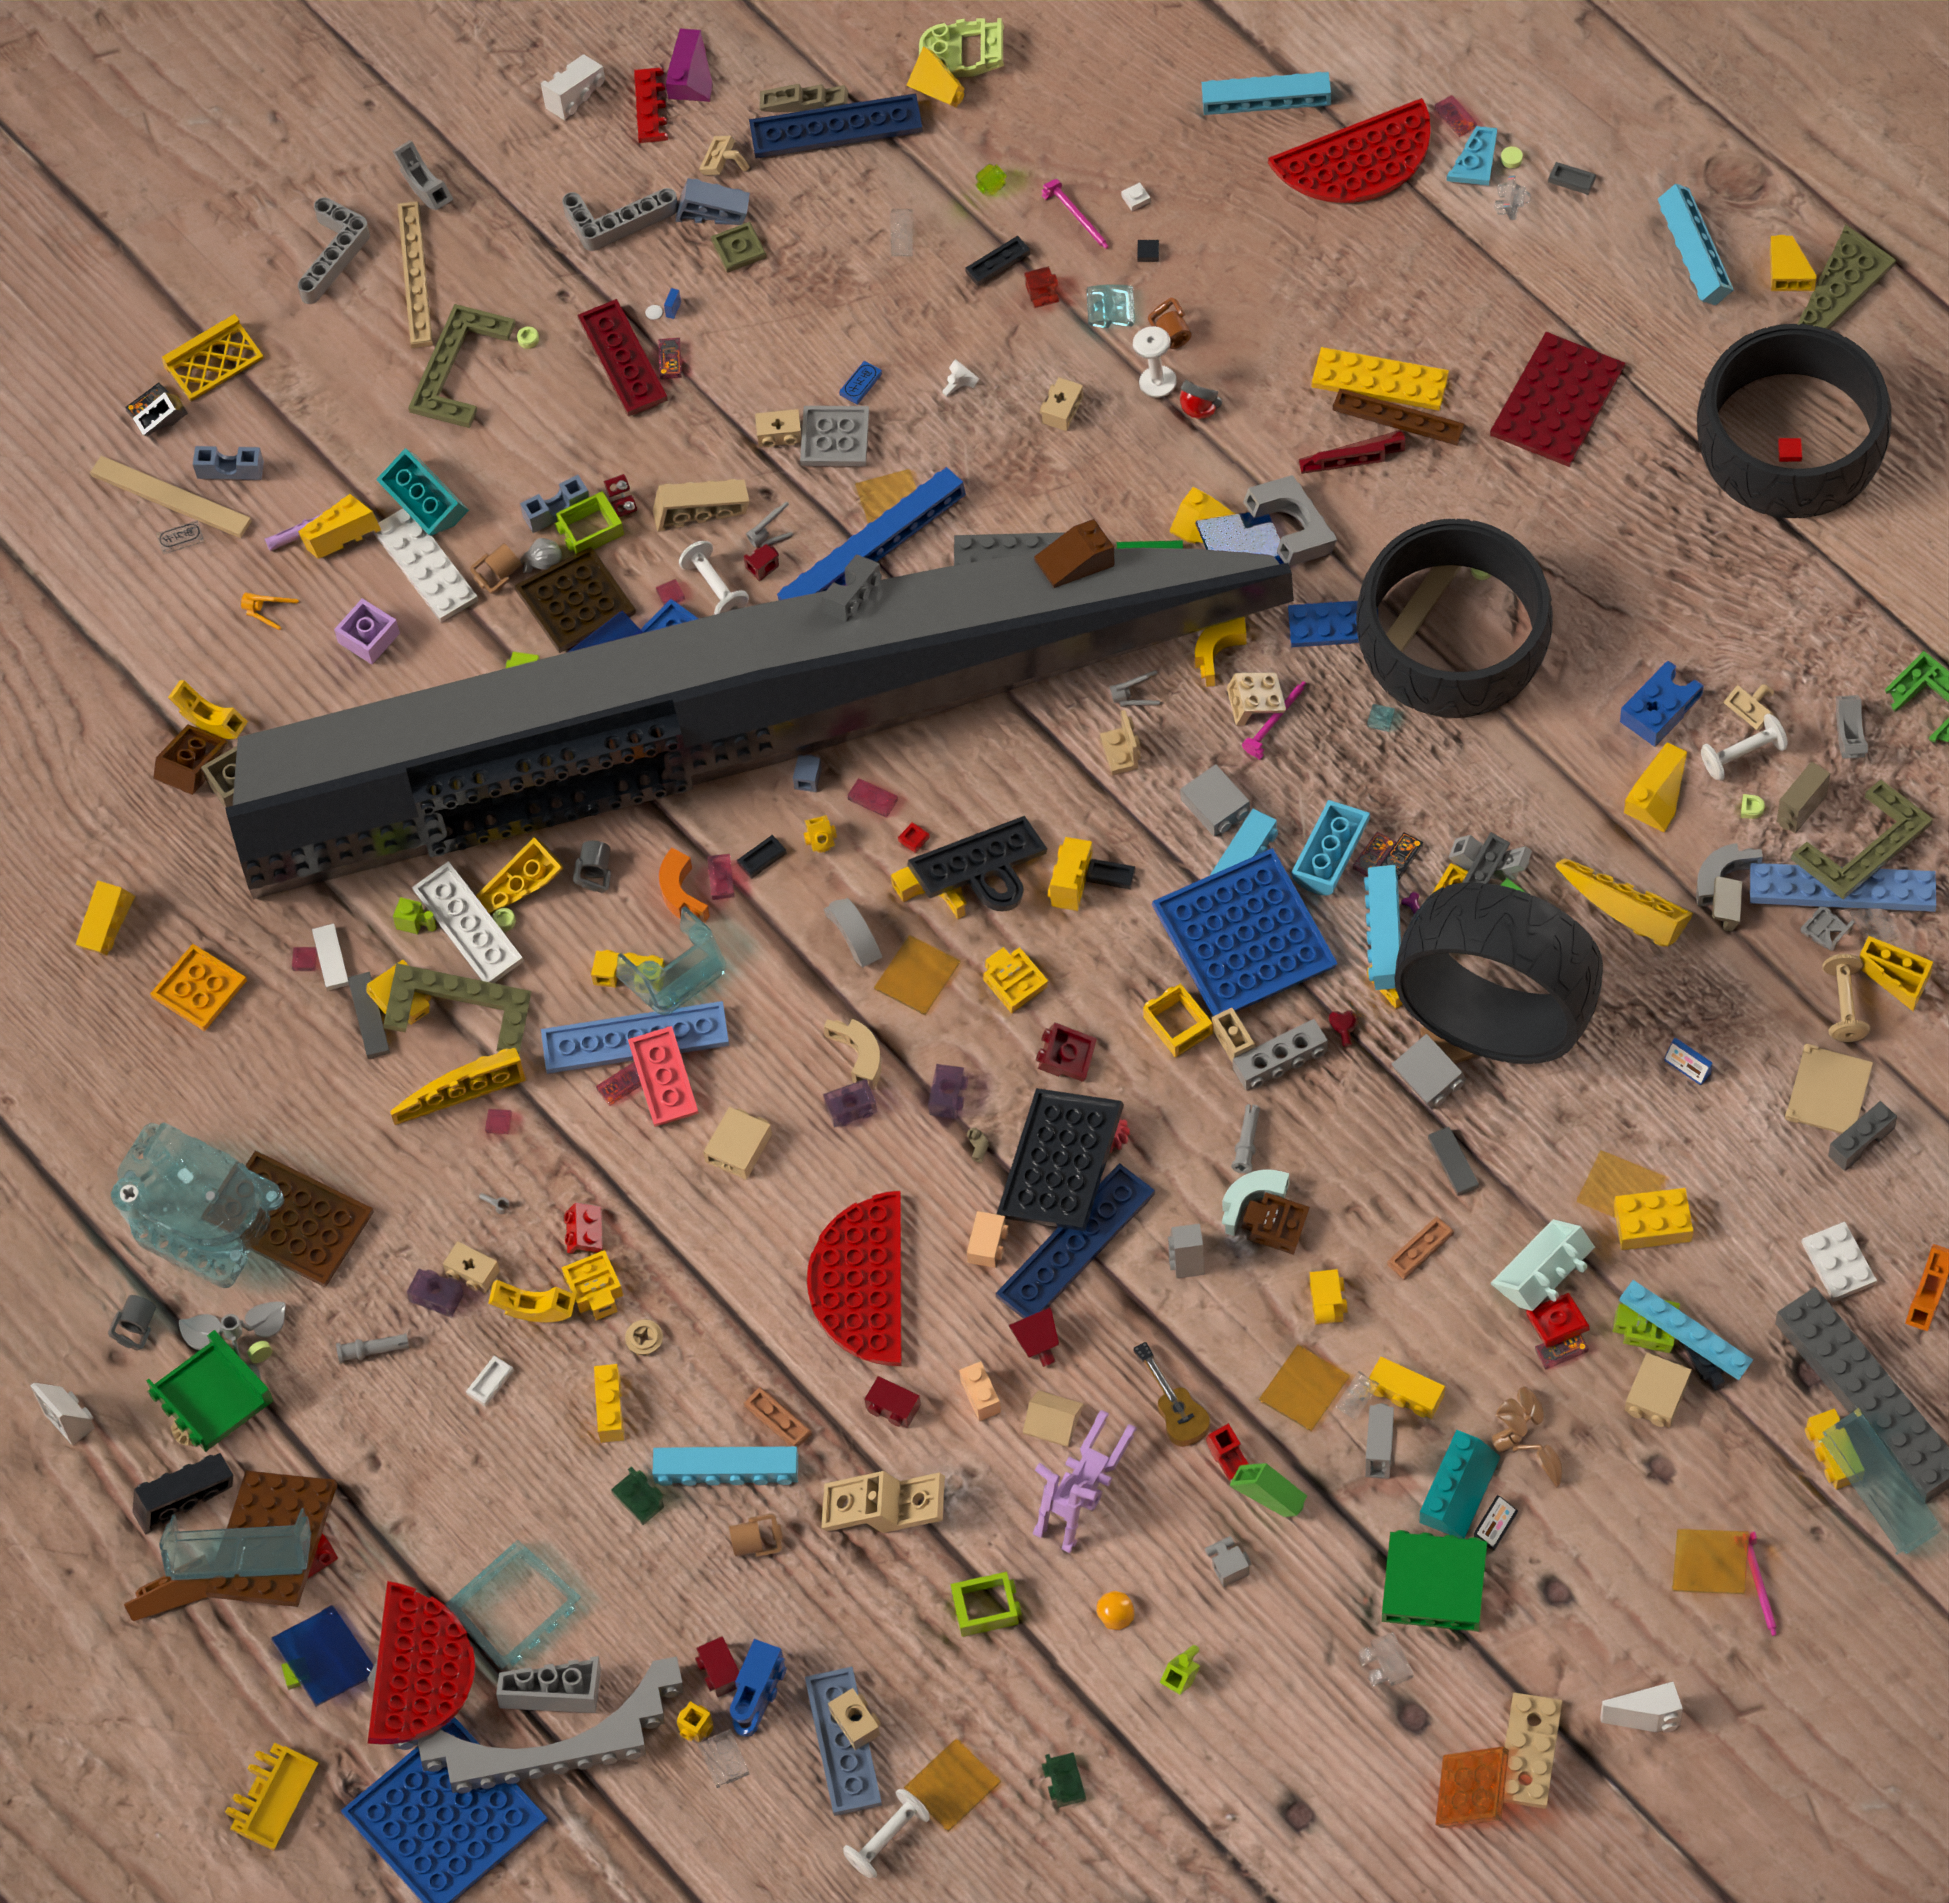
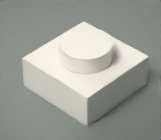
[1121,183,1151,211]

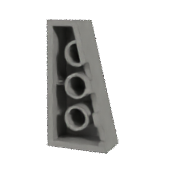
[496,1656,601,1713]

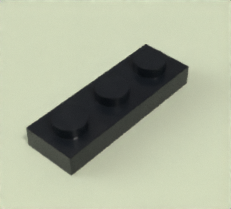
[965,236,1031,286]

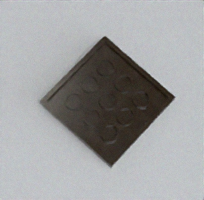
[515,547,636,653]

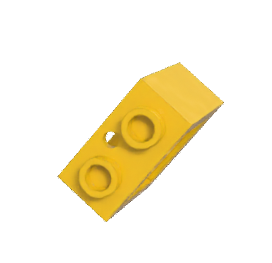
[1143,983,1213,1058]

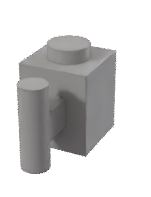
[1204,1536,1251,1587]

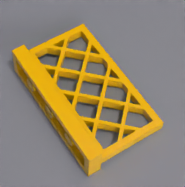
[162,314,264,402]

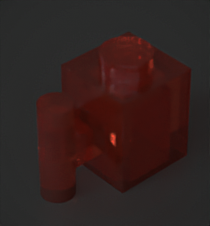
[1024,266,1059,309]

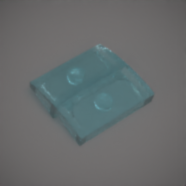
[1086,285,1135,328]

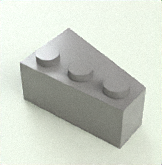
[1168,1224,1204,1278]

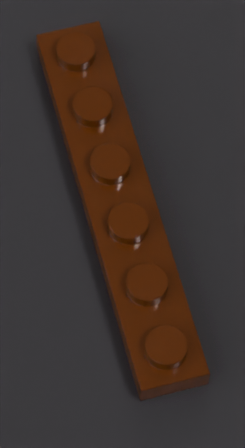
[1333,388,1465,446]

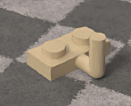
[699,136,750,175]
[1723,684,1774,731]

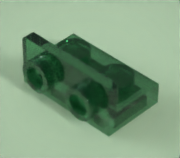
[611,1466,664,1526]
[1041,1752,1086,1808]

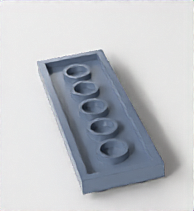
[805,1667,882,1816]

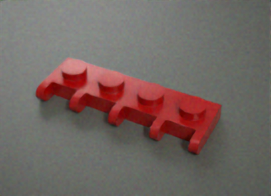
[634,67,668,143]

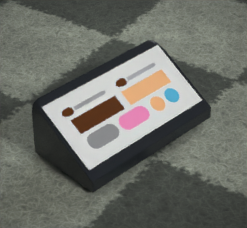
[1474,1495,1518,1551]

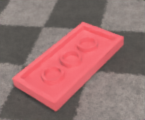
[628,1026,699,1127]

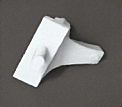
[943,359,979,397]

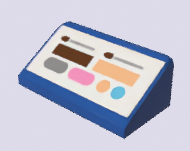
[1664,1038,1713,1085]

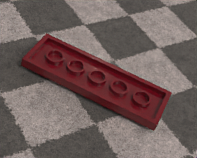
[577,299,668,417]

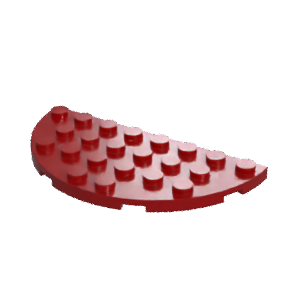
[1268,98,1431,203]
[807,1191,902,1366]
[367,1581,475,1745]

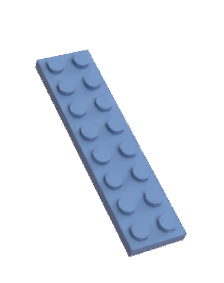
[1750,863,1936,912]
[541,1001,729,1074]

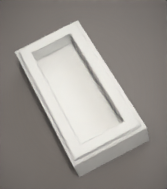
[466,1356,514,1407]

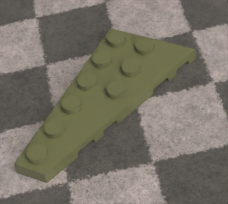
[1797,224,1896,329]

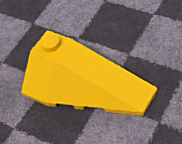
[1170,487,1268,554]
[1624,742,1687,832]
[476,837,563,915]

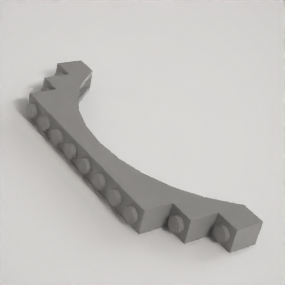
[394,1656,683,1793]

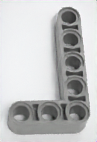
[562,188,678,251]
[298,197,370,304]

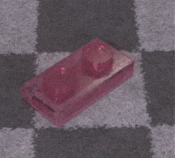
[847,778,898,818]
[707,853,735,900]

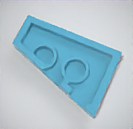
[1447,126,1497,186]

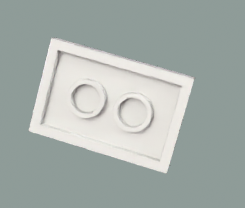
[1801,1222,1877,1302]

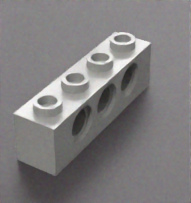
[1233,1019,1328,1091]

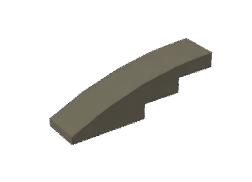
[759,84,848,112]

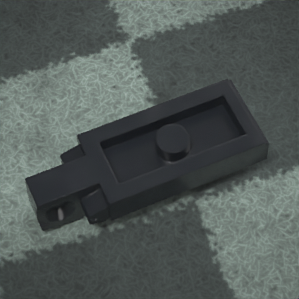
[1681,1342,1725,1391]

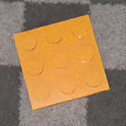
[150,943,247,1032]

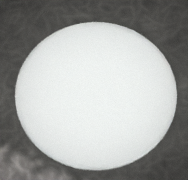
[645,305,663,319]

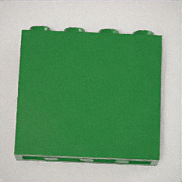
[146,1330,274,1452]
[1382,1530,1487,1632]

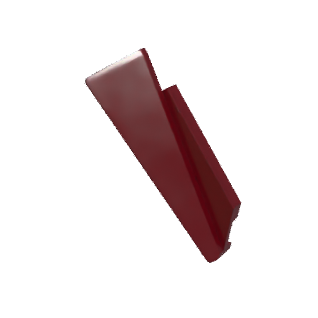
[1299,430,1405,474]

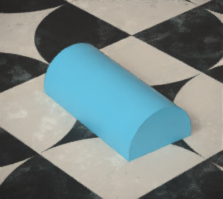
[1291,800,1370,896]

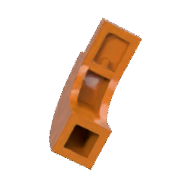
[659,847,710,923]
[1905,1244,1949,1331]

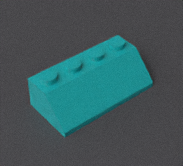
[376,448,469,536]
[1419,1429,1501,1539]

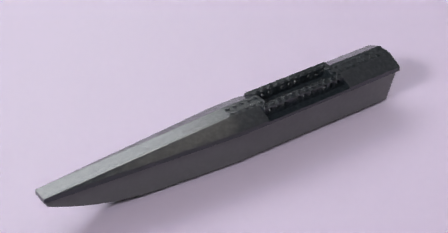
[225,548,1294,899]

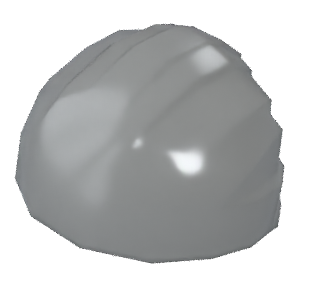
[520,538,562,573]

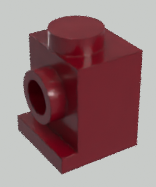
[743,544,779,582]

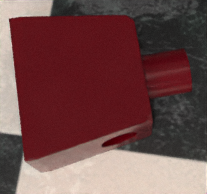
[1008,1308,1059,1367]

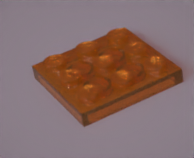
[1435,1746,1509,1828]

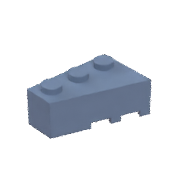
[675,178,750,225]

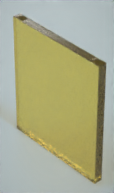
[855,469,916,523]
[874,935,960,1015]
[1576,1150,1665,1218]
[1259,1344,1350,1432]
[1672,1529,1750,1594]
[904,1738,1001,1832]

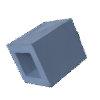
[793,755,822,792]

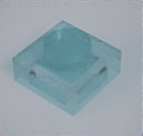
[1367,704,1395,732]

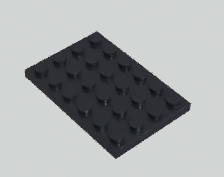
[997,1088,1124,1231]

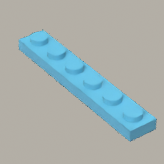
[1619,1280,1753,1380]

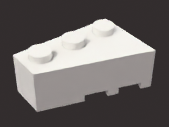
[541,54,605,120]

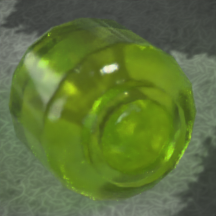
[975,164,1007,196]

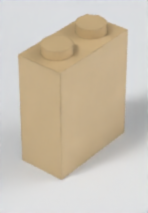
[703,1107,772,1180]
[1625,1353,1692,1428]

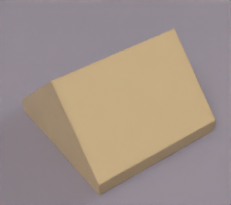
[1023,1390,1084,1447]

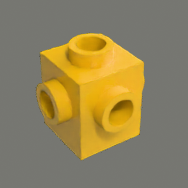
[803,815,837,853]
[677,1701,713,1743]

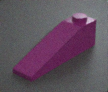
[666,28,713,102]

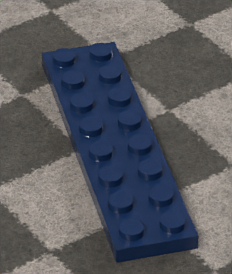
[749,93,923,159]
[995,1163,1155,1318]

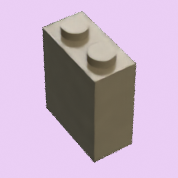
[1777,761,1831,834]

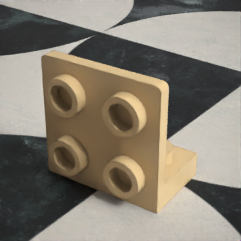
[1227,673,1286,726]
[1100,710,1141,775]

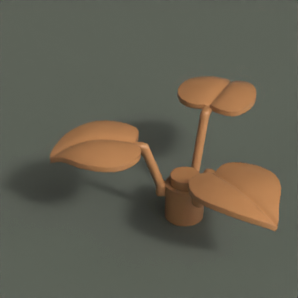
[1492,1386,1562,1488]

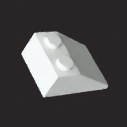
[30,1383,95,1446]
[1600,1682,1683,1733]

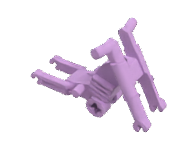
[1033,1410,1137,1553]

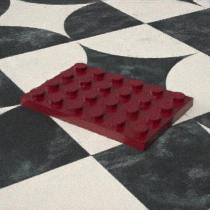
[1490,332,1625,467]

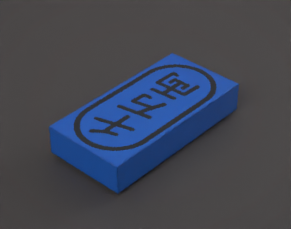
[839,361,882,405]

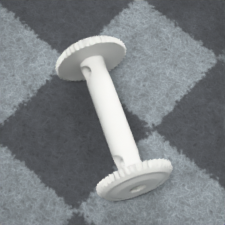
[1133,326,1177,398]
[679,541,749,614]
[1701,714,1787,781]
[843,1789,930,1878]

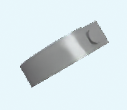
[392,140,453,210]
[1836,695,1868,758]
[1448,835,1532,880]
[1696,843,1763,906]
[824,898,882,968]

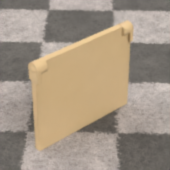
[1785,1044,1873,1134]

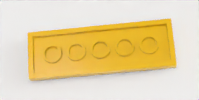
[1311,347,1449,411]

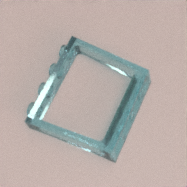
[445,1540,581,1670]

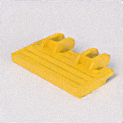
[225,1742,318,1851]

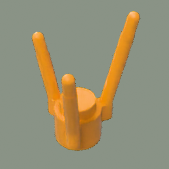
[241,592,299,630]

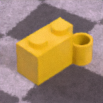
[1309,1269,1348,1325]

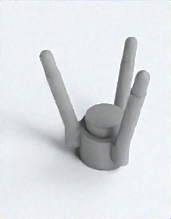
[746,502,793,548]
[1110,670,1160,707]

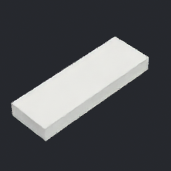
[312,924,349,991]

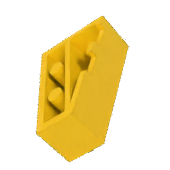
[1048,837,1093,911]
[1859,936,1933,1012]

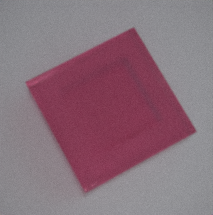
[655,579,685,605]
[292,947,317,971]
[485,1109,512,1135]

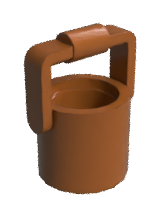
[1148,297,1192,349]

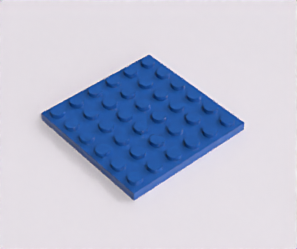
[1151,848,1338,1016]
[341,1717,548,1903]

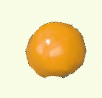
[1096,1590,1135,1630]

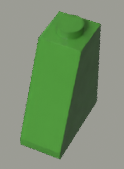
[1229,1463,1307,1517]

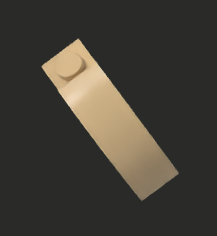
[824,1019,881,1090]

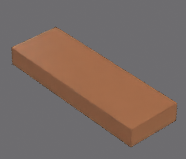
[1387,1216,1454,1280]
[744,1387,811,1448]

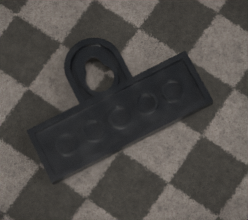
[907,815,1048,912]

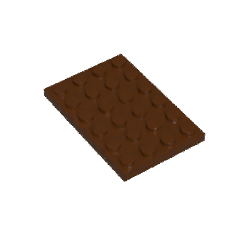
[206,1150,374,1288]
[205,1470,337,1607]

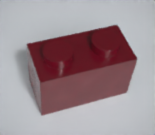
[864,1376,921,1428]
[695,1636,739,1698]

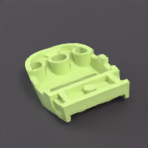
[919,18,1004,77]

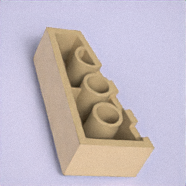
[653,479,749,532]

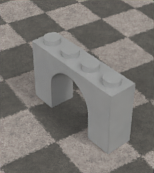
[1243,475,1337,567]

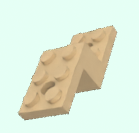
[821,1471,945,1533]
[1497,1693,1562,1809]

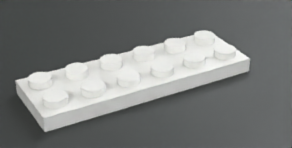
[372,509,478,623]
[412,861,524,983]

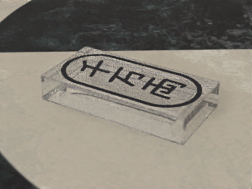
[156,520,205,555]

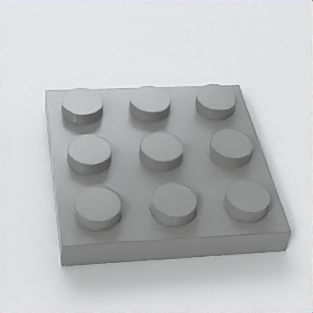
[800,406,869,466]

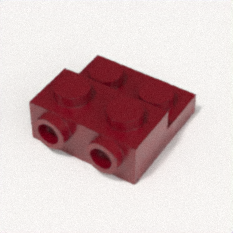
[1036,1022,1097,1082]

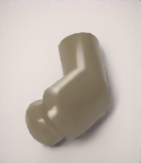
[967,1128,989,1163]

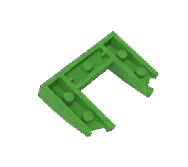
[1885,651,1949,743]

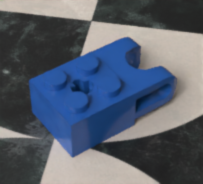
[1620,661,1704,747]
[730,1639,787,1737]

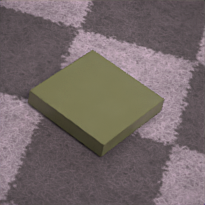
[711,222,767,273]

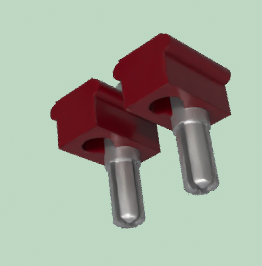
[603,474,638,517]

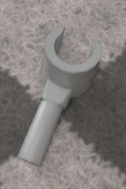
[479,1193,509,1214]

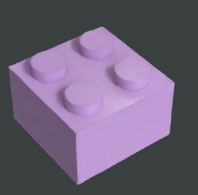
[334,598,400,664]

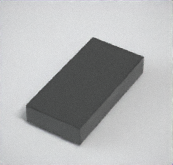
[1548,162,1596,195]

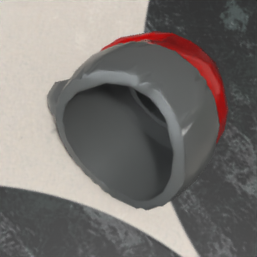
[1180,380,1223,419]

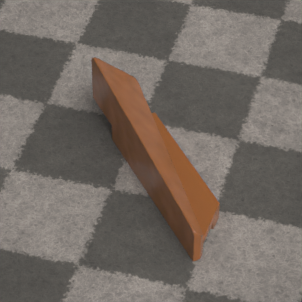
[124,1556,215,1621]

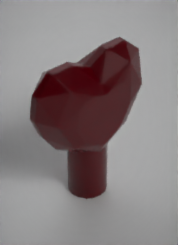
[1329,1010,1358,1047]

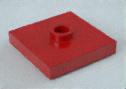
[1526,1293,1590,1348]

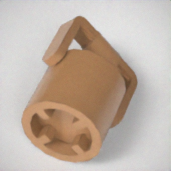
[470,543,523,594]
[729,1513,783,1556]

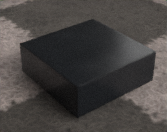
[1137,240,1159,262]

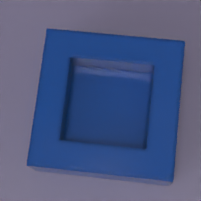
[664,288,681,319]

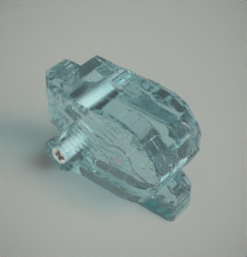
[111,1122,284,1288]

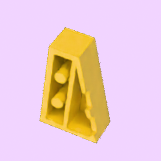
[298,494,381,559]
[75,880,135,956]

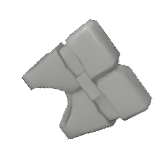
[1800,906,1855,951]

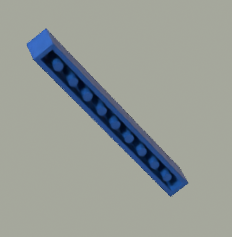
[777,467,966,600]

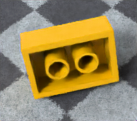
[1614,1188,1693,1250]

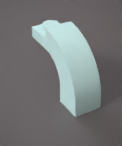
[1222,1170,1289,1236]

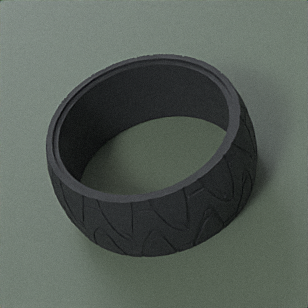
[1697,324,1892,518]
[1356,519,1553,718]
[1394,882,1603,1064]

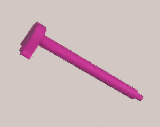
[1041,179,1109,249]
[1242,681,1306,760]
[1734,1531,1777,1636]

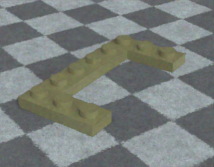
[408,304,516,428]
[1791,779,1933,900]
[383,963,532,1054]

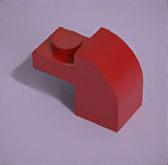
[1206,1423,1249,1481]

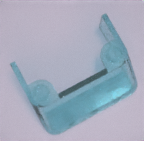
[616,906,726,1015]

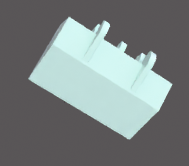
[1491,1219,1595,1311]

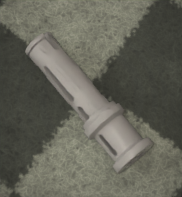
[1231,1104,1260,1174]
[336,1333,409,1364]

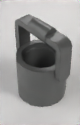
[573,840,611,893]
[108,1295,156,1351]

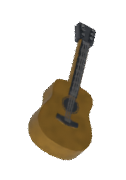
[1133,1342,1210,1447]

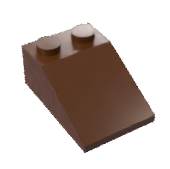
[1034,519,1115,588]
[153,724,227,795]

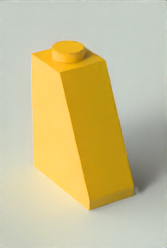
[906,46,965,108]
[1769,235,1816,291]

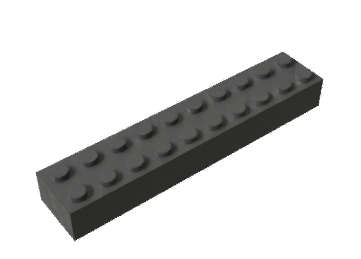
[1775,1287,1949,1504]

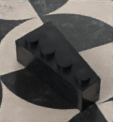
[132,1453,234,1535]

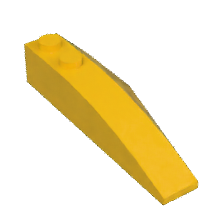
[1555,858,1693,947]
[390,1048,526,1125]

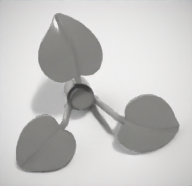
[179,1302,286,1379]

